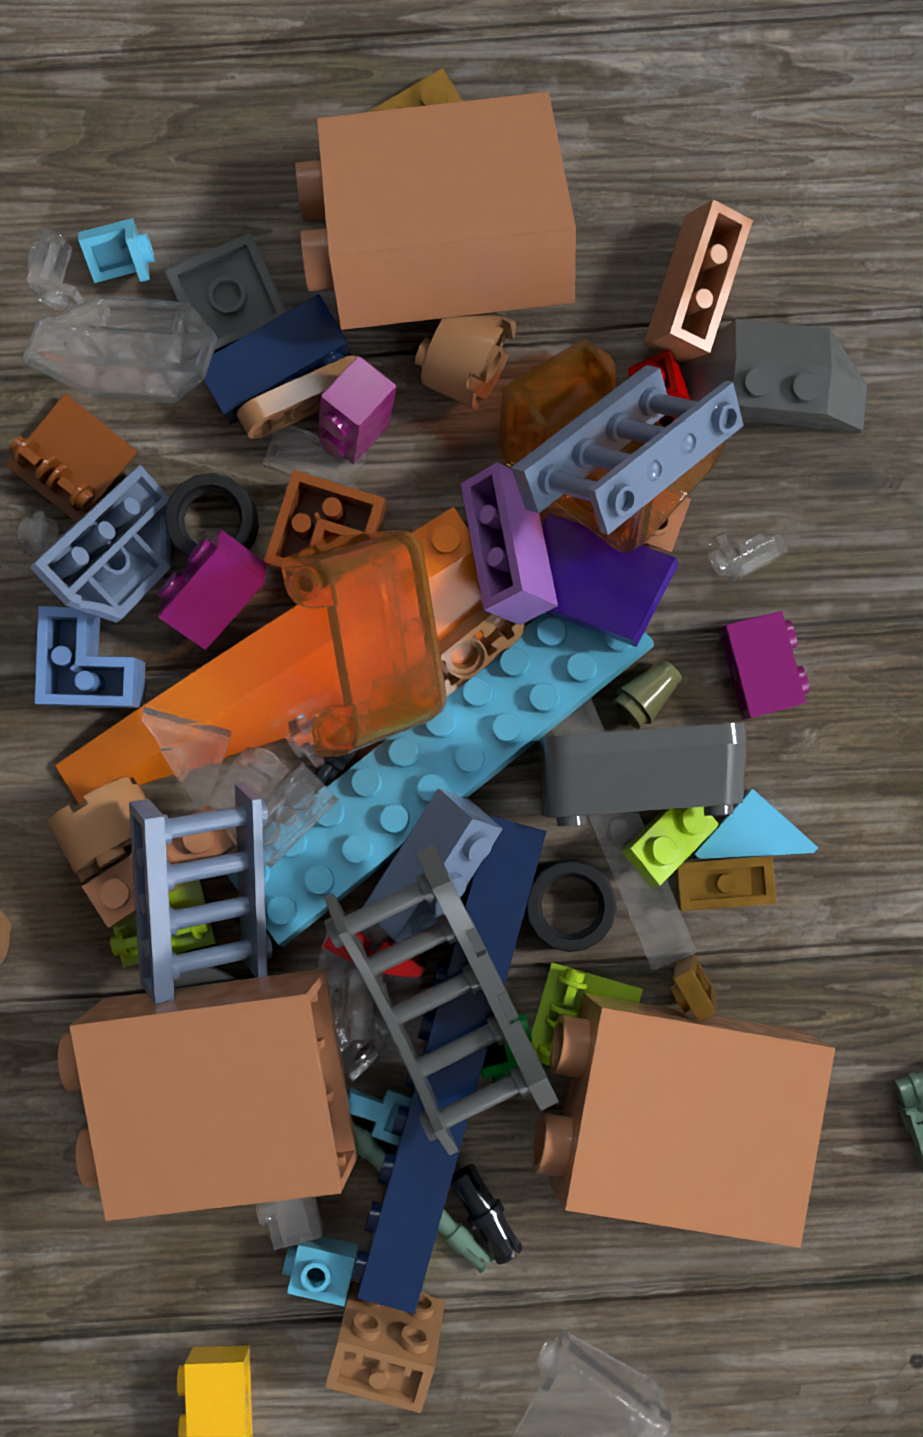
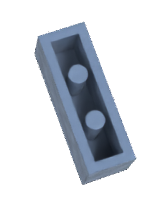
[363,788,503,942]

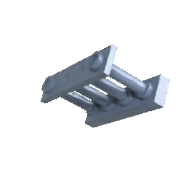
[511,365,744,535]
[129,782,272,1004]

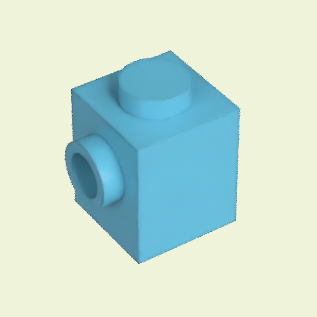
[282,1232,358,1307]

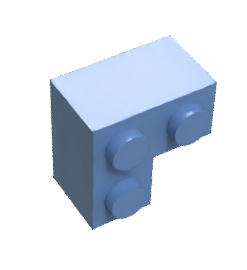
[35,606,146,709]

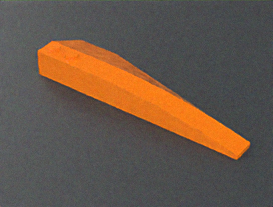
[55,506,525,804]

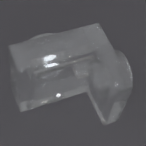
[26,228,84,311]

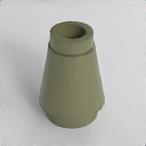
[612,660,682,729]

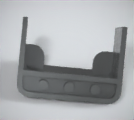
[537,723,747,826]

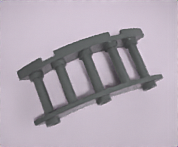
[324,845,559,1156]

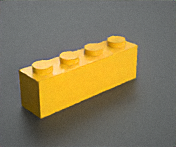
[177,1345,253,1437]

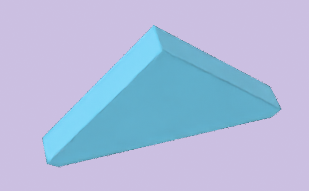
[692,789,818,859]

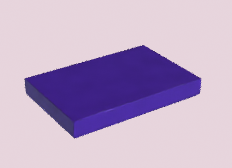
[542,513,678,647]

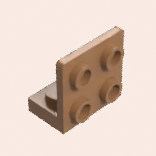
[325,1280,445,1413]

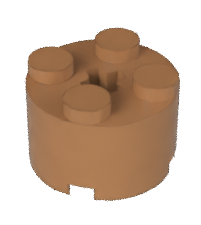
[415,312,516,410]
[47,777,147,883]

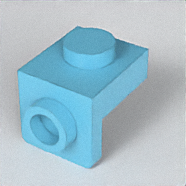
[78,218,155,283]

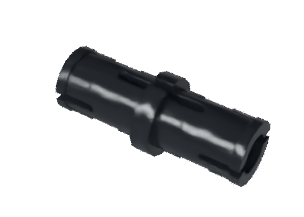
[450,1164,523,1264]

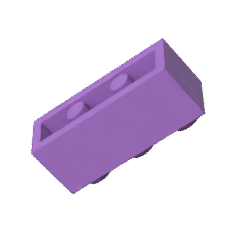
[461,462,558,625]

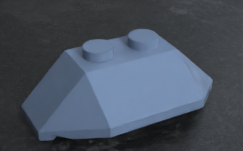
[30,465,172,623]

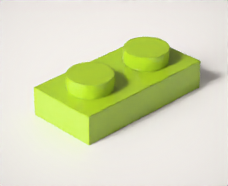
[621,807,719,888]

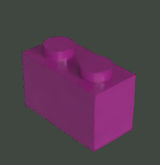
[317,356,397,465]
[158,529,266,650]
[718,611,810,720]

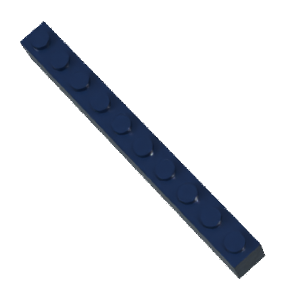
[351,816,547,1314]

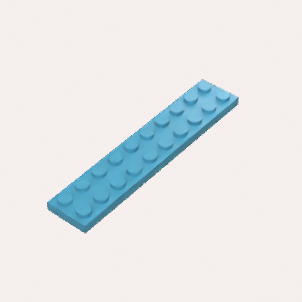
[226,613,654,947]

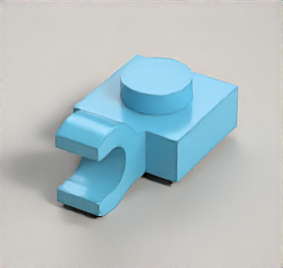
[348,1087,411,1145]

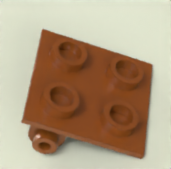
[5,393,138,522]

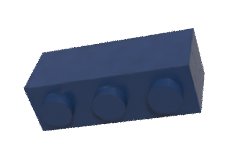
[195,294,351,425]

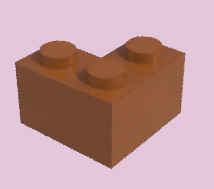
[263,470,388,583]

